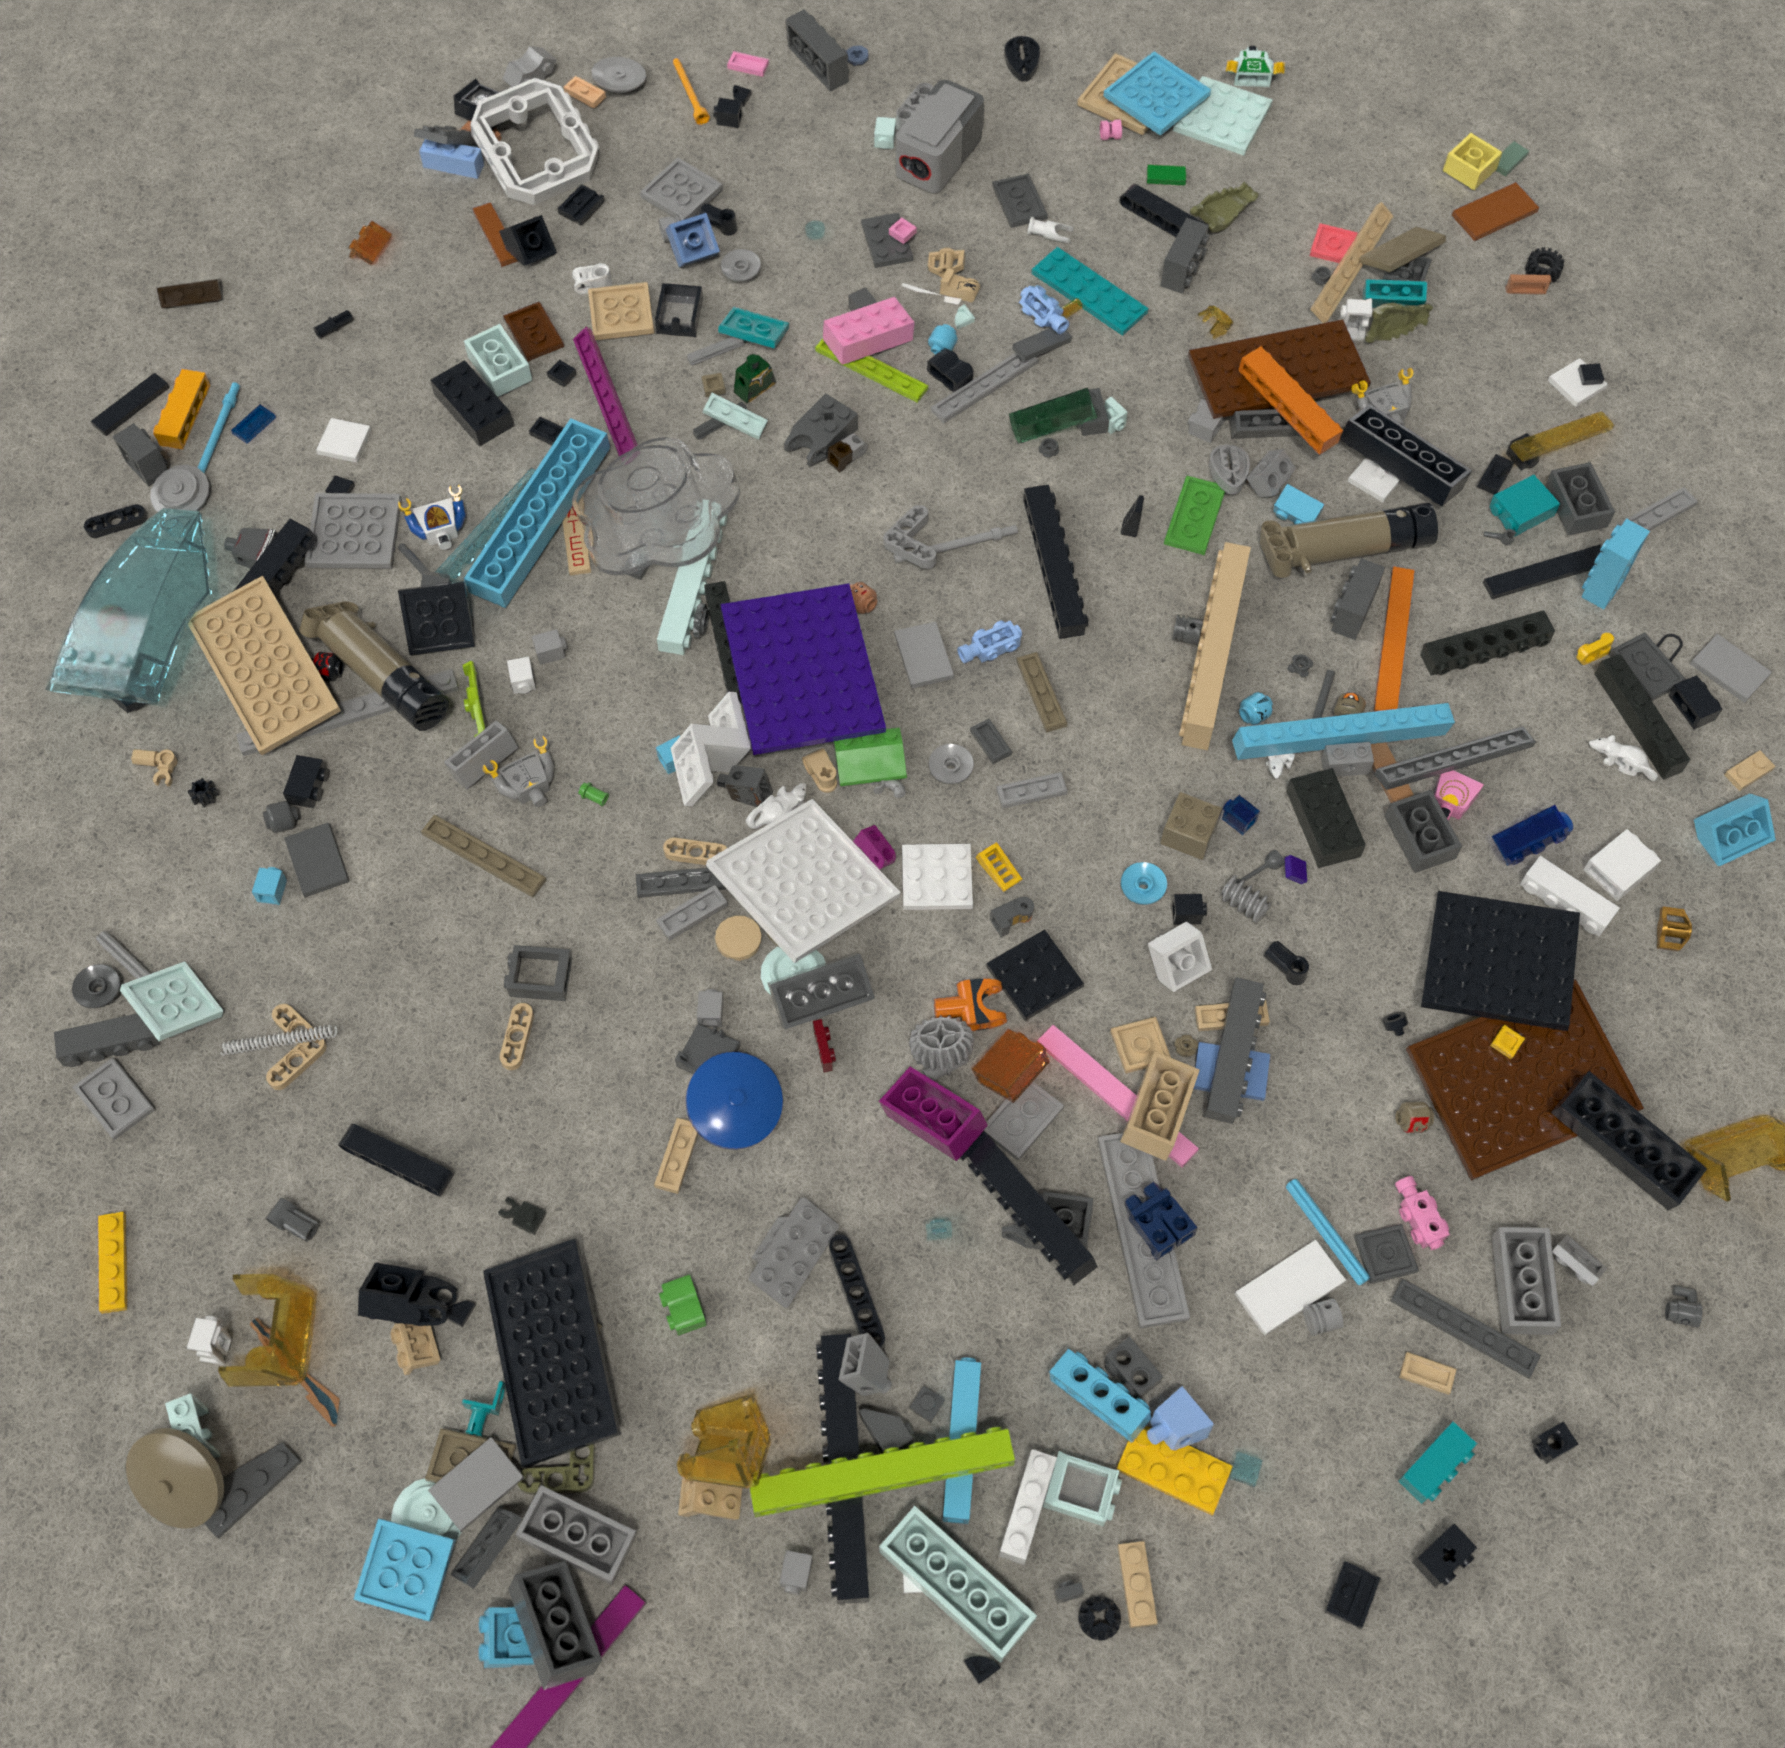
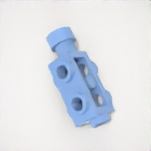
[1019,285,1069,334]
[957,620,1022,664]

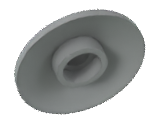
[721,249,761,281]
[929,744,974,784]

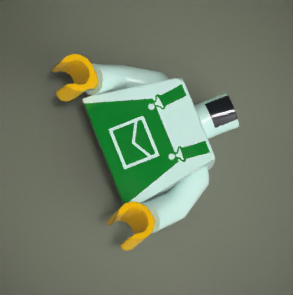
[1226,45,1285,87]

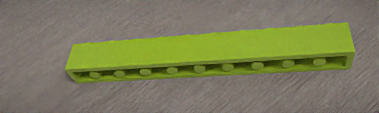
[749,1427,1015,1518]

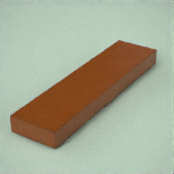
[472,202,518,267]

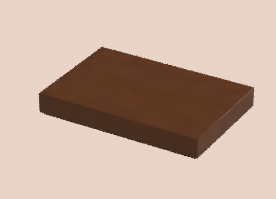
[503,301,565,362]

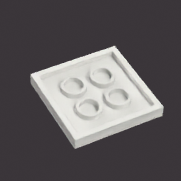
[902,844,973,910]

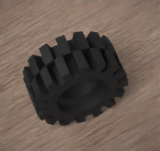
[1525,247,1565,284]

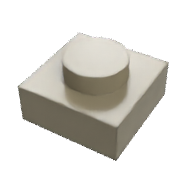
[701,373,726,397]

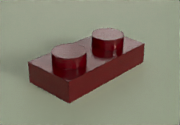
[813,1019,836,1073]

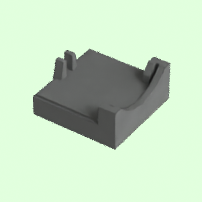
[675,1023,741,1074]

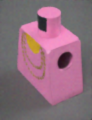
[1434,770,1484,821]

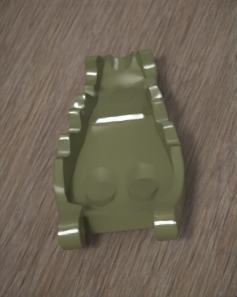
[1190,182,1259,233]
[1365,303,1433,343]

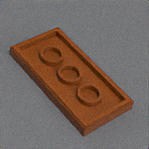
[1451,182,1539,241]

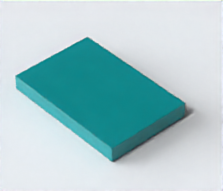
[718,307,789,349]

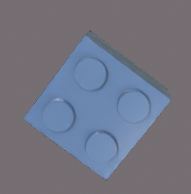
[665,213,720,268]

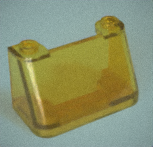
[677,1393,771,1489]

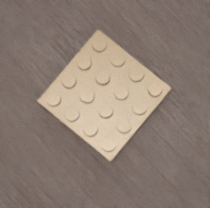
[1077,53,1149,135]

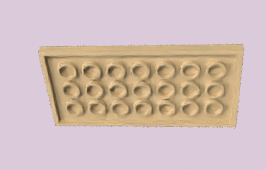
[185,576,341,755]

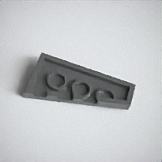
[204,1442,301,1539]

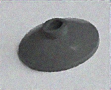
[72,964,120,1009]

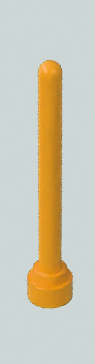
[673,58,710,125]

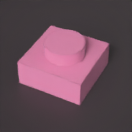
[889,217,917,244]

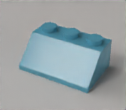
[1694,794,1776,866]

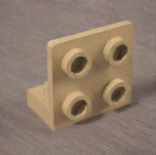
[678,1458,744,1520]

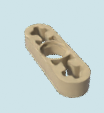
[663,838,727,865]
[500,1003,534,1070]

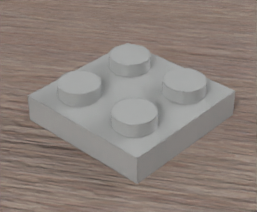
[1552,1234,1607,1286]

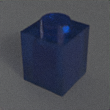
[1222,795,1260,836]

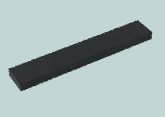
[1483,544,1602,600]

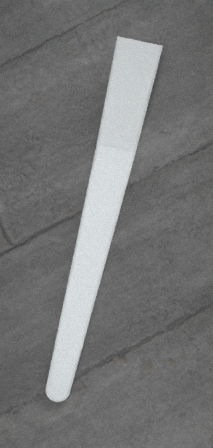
[902,283,961,305]

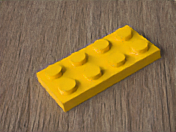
[1116,1426,1233,1516]

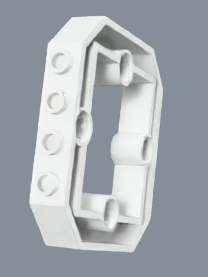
[471,78,599,205]

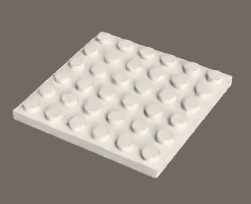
[706,799,901,963]

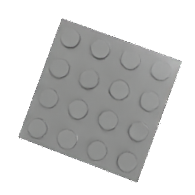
[305,493,401,569]

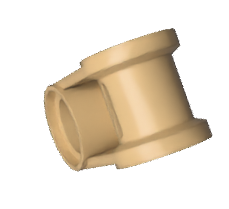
[802,748,837,793]

